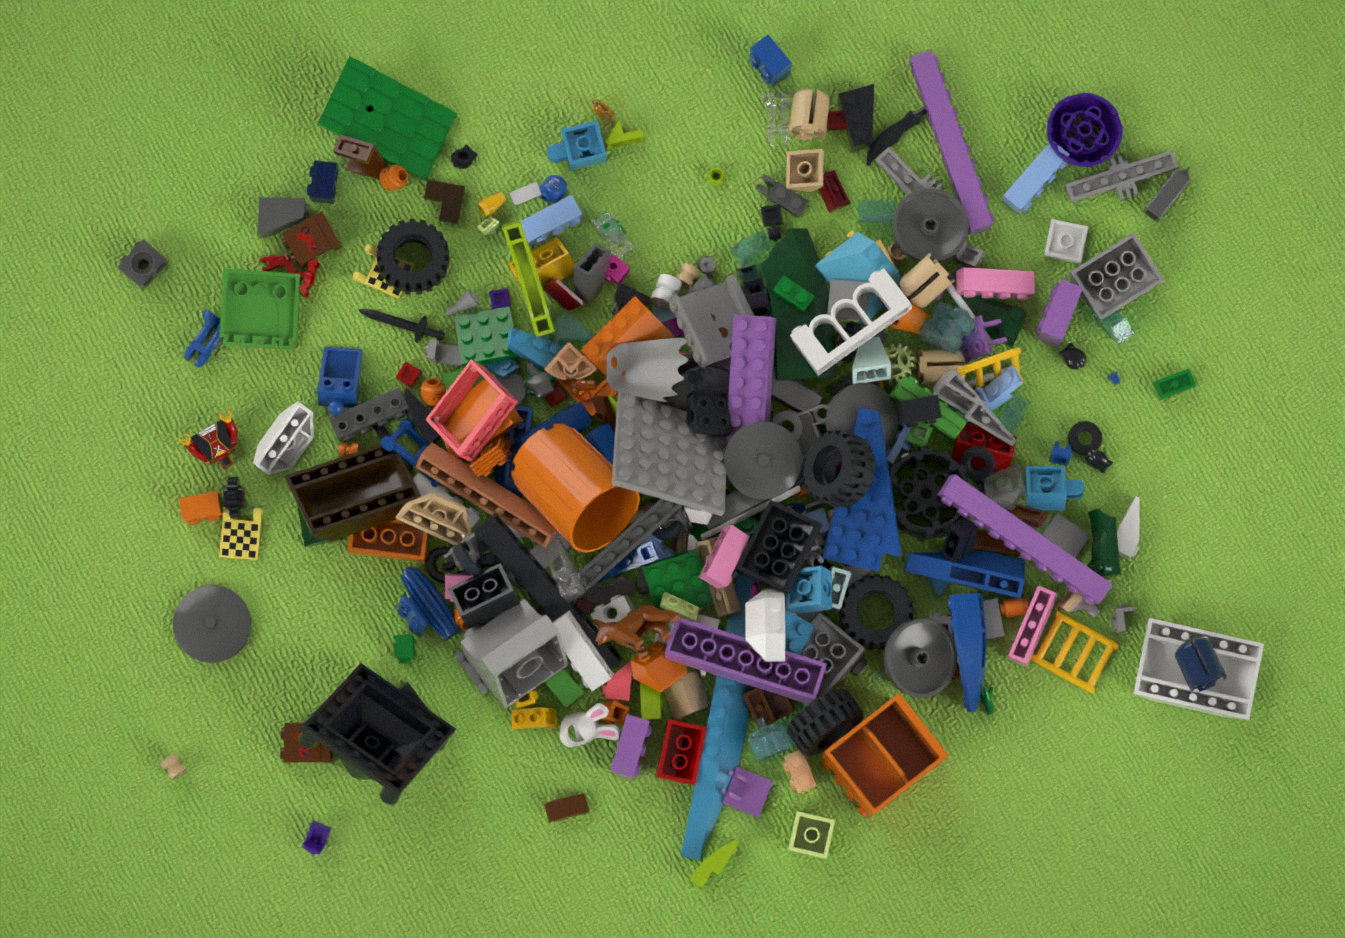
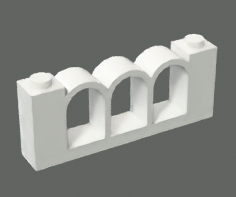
[790,268,912,376]

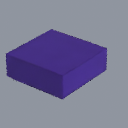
[489,288,511,309]

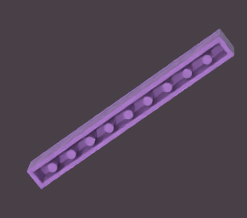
[909,50,994,235]
[938,474,1112,605]

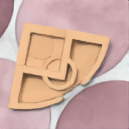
[544,342,597,380]

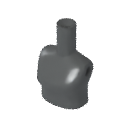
[526,363,554,400]

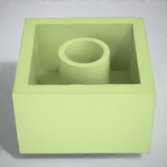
[788,811,835,860]

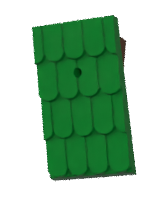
[318,56,457,181]

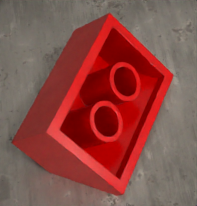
[951,422,1017,475]
[655,719,707,785]

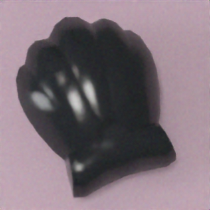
[451,144,478,169]
[1059,342,1087,370]
[1085,450,1114,473]

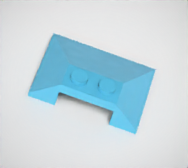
[815,232,901,325]

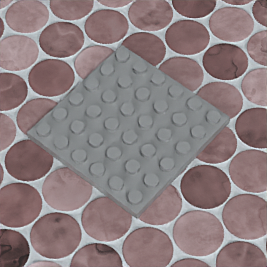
[612,392,727,516]

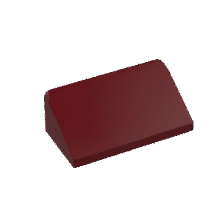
[818,170,850,213]
[542,277,584,311]

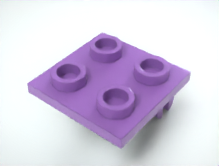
[954,315,1007,363]
[721,767,773,818]

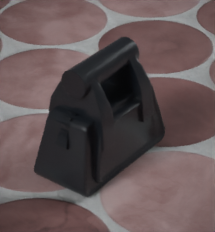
[612,283,651,315]

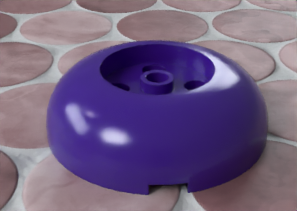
[1047,93,1123,167]

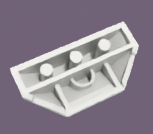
[253,401,314,475]
[745,589,785,662]

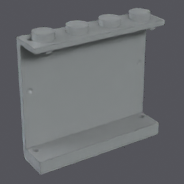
[669,274,754,367]

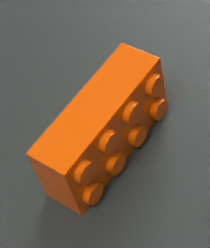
[347,519,430,563]

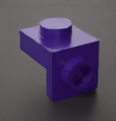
[302,821,332,855]

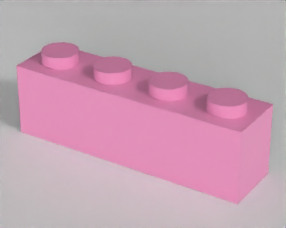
[956,267,1035,300]
[1008,585,1057,667]

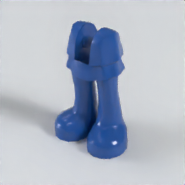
[184,309,222,368]

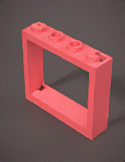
[425,359,518,462]

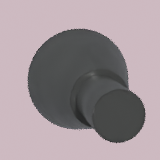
[635,565,650,595]

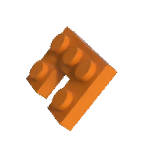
[557,352,618,418]

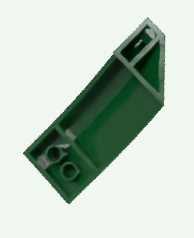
[759,228,837,380]

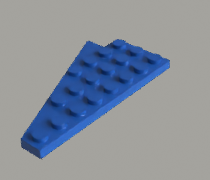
[822,408,902,572]

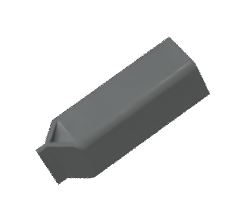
[1143,167,1190,223]

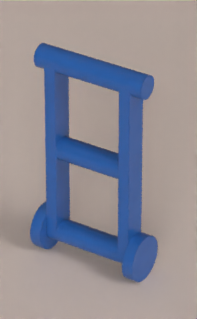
[381,418,440,487]

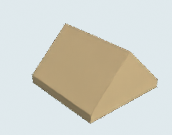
[786,149,824,192]
[663,671,711,721]

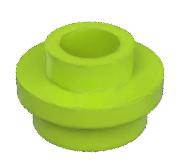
[707,167,726,186]

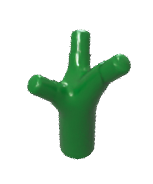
[980,685,995,715]

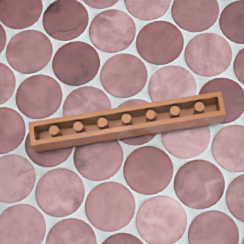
[416,443,558,549]

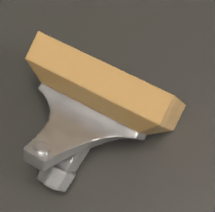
[1056,591,1100,618]

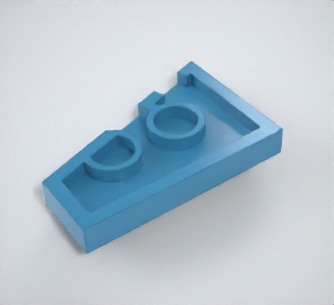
[507,328,563,380]

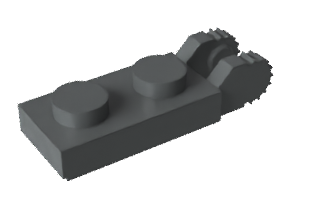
[755,175,809,218]

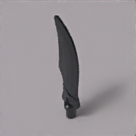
[867,107,927,166]

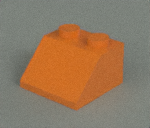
[631,641,688,693]

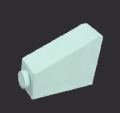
[852,337,891,384]

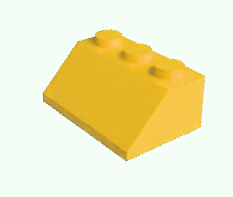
[508,237,575,291]

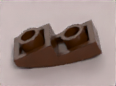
[544,793,590,823]

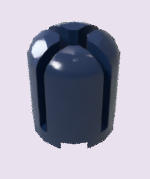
[1175,637,1227,693]

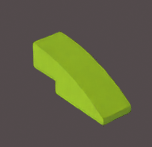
[640,682,661,721]
[689,840,739,889]

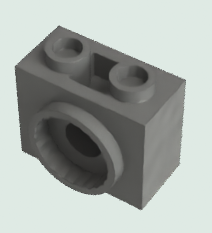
[118,239,169,290]

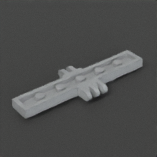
[875,147,943,198]
[1065,150,1179,203]

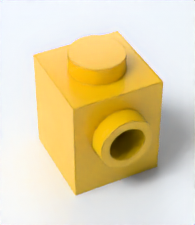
[515,688,539,709]

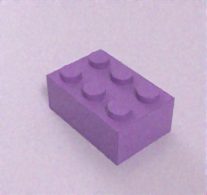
[1036,279,1083,347]
[611,714,653,780]

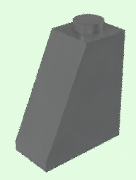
[257,197,310,239]
[573,243,611,304]

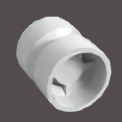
[650,274,682,309]

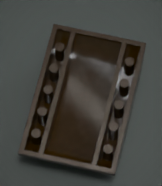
[284,445,422,541]

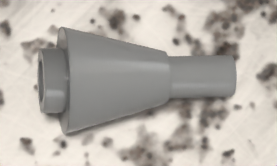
[445,289,479,316]

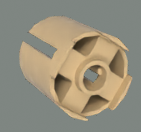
[788,88,830,141]
[899,253,955,308]
[916,349,966,388]

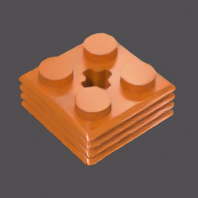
[469,435,513,477]

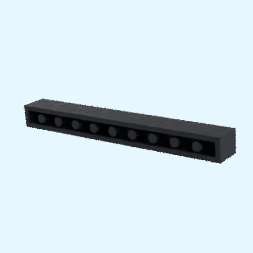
[475,513,623,670]

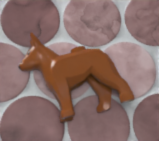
[593,605,681,658]

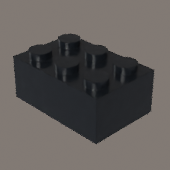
[448,563,520,629]

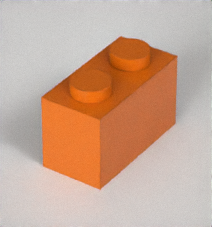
[179,491,223,525]

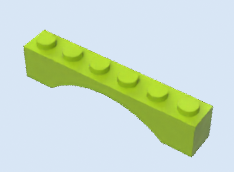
[502,219,555,337]

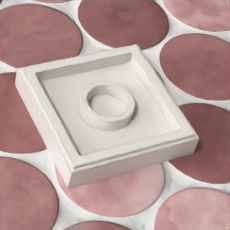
[1044,219,1089,264]

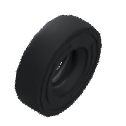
[1068,421,1102,456]
[960,446,995,480]

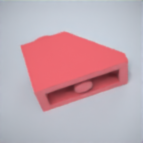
[602,662,632,702]

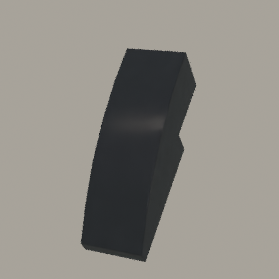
[736,264,769,310]
[404,388,442,444]

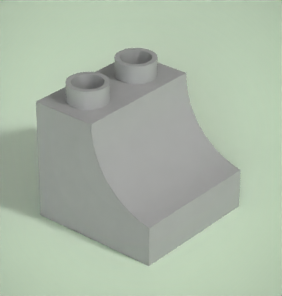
[460,598,569,709]

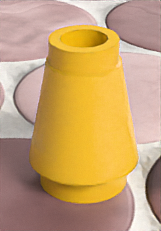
[477,192,506,217]

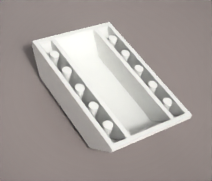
[1133,618,1264,720]

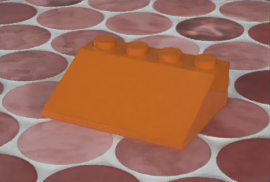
[581,296,676,376]
[443,374,523,464]

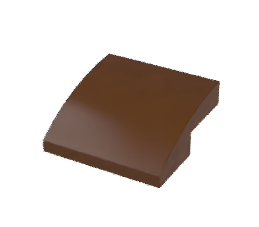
[743,687,795,729]

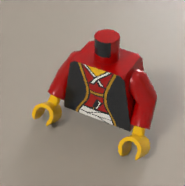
[177,409,238,469]

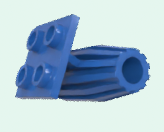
[397,566,461,641]

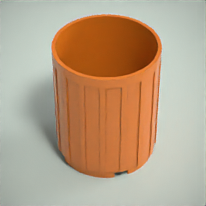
[511,424,640,552]

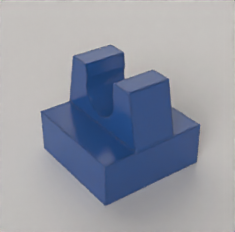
[1049,441,1072,466]

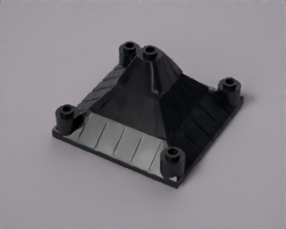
[298,663,456,805]

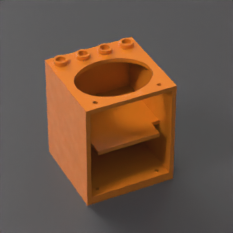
[821,693,949,819]

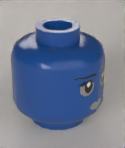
[539,175,567,203]

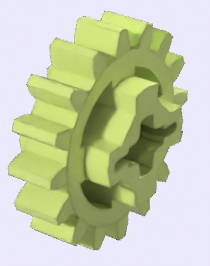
[884,344,918,385]

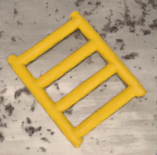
[956,347,1024,388]
[1031,610,1119,694]

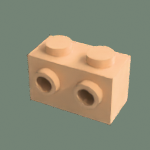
[782,750,816,794]

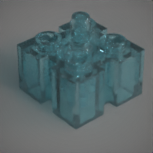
[918,302,977,354]
[747,717,793,763]

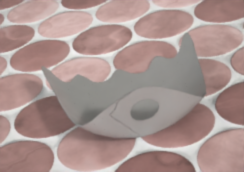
[607,338,688,402]

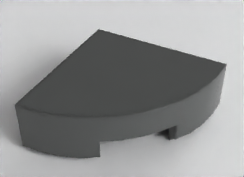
[850,657,868,676]

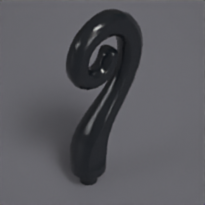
[425,547,503,584]

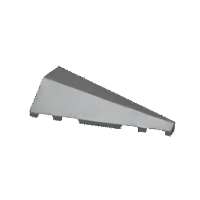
[933,368,1016,446]

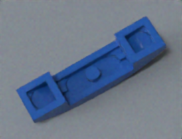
[596,540,660,583]

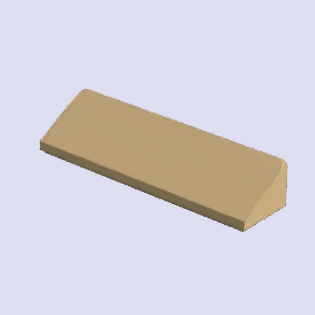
[696,537,741,617]

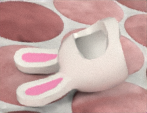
[560,704,621,747]

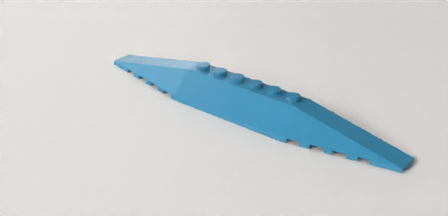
[681,553,761,860]

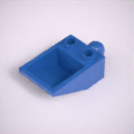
[317,347,363,415]

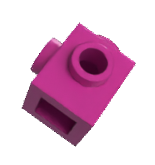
[604,254,630,286]

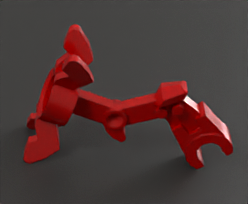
[260,253,320,298]

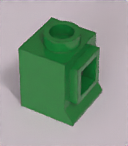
[393,634,415,664]

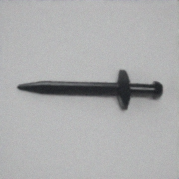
[359,309,445,343]

